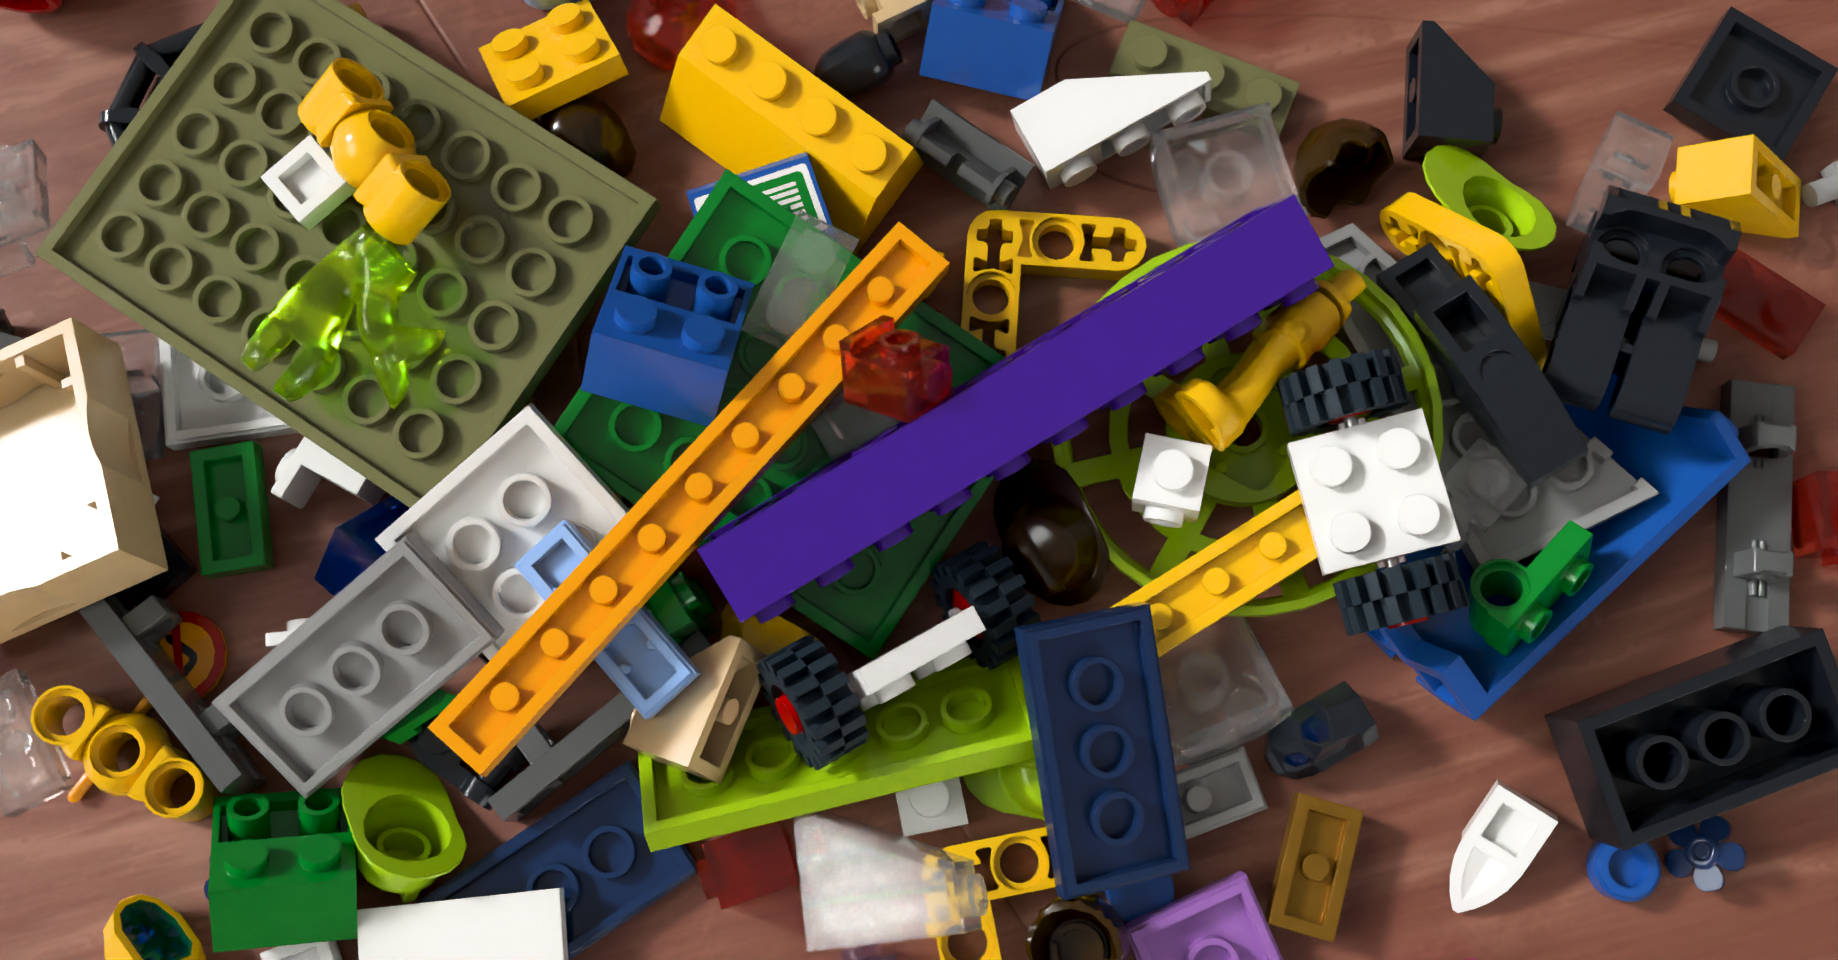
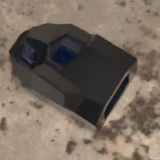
[1264,681,1380,780]

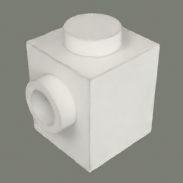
[1132,433,1213,528]

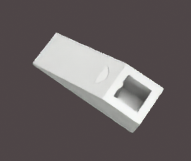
[1010,71,1212,190]

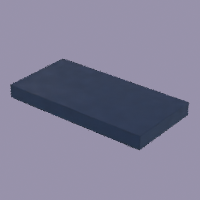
[1014,602,1191,901]
[415,759,703,960]

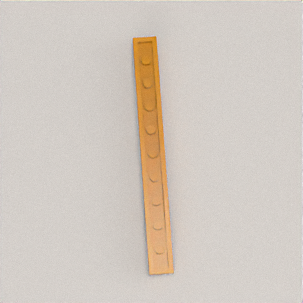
[427,222,950,778]

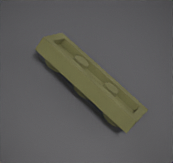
[1108,19,1300,145]

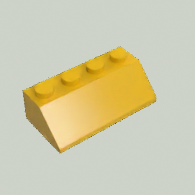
[659,4,924,256]

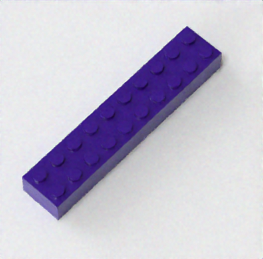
[697,194,1334,624]

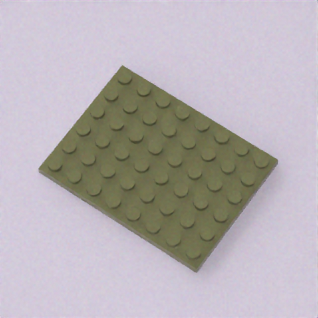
[35,0,662,508]

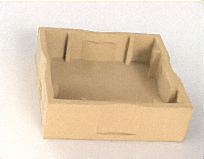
[0,317,168,644]

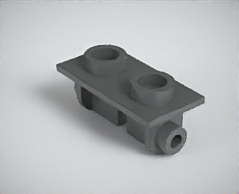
[902,99,1035,210]

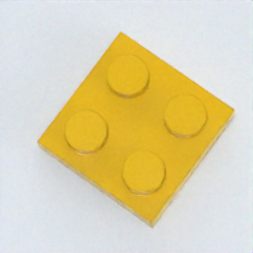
[478,0,629,120]

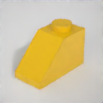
[1669,134,1801,239]

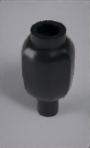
[813,28,903,100]

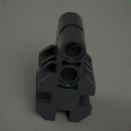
[1542,185,1742,436]

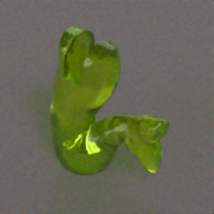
[239,224,446,409]

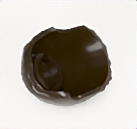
[535,94,636,178]
[1292,118,1393,219]
[1025,895,1131,960]

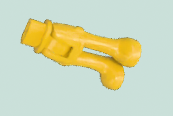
[1154,269,1366,452]

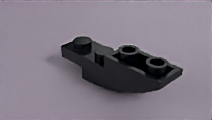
[1376,242,1588,489]

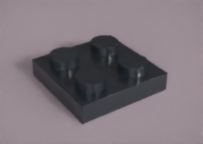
[1663,6,1838,161]

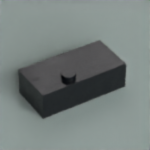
[1544,626,1838,851]

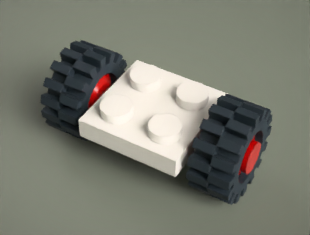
[1276,348,1470,637]
[757,541,1041,770]

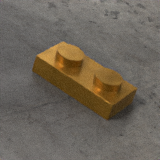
[1265,792,1364,943]

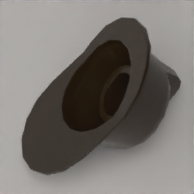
[994,458,1109,606]

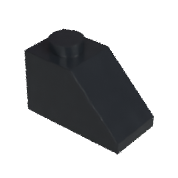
[1402,20,1503,161]

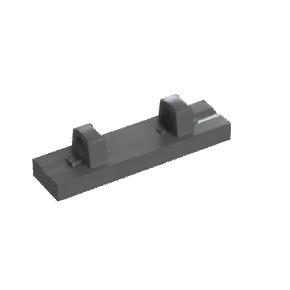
[1713,379,1797,635]
[78,592,268,795]
[487,630,712,823]

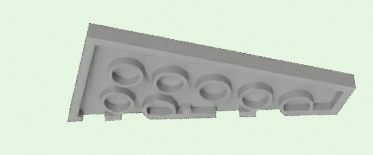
[1319,223,1659,571]

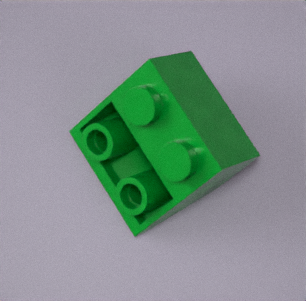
[208,788,358,953]

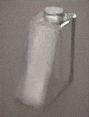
[793,811,988,952]

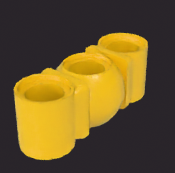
[298,57,451,245]
[31,685,222,822]

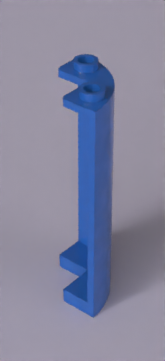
[1365,374,1751,721]

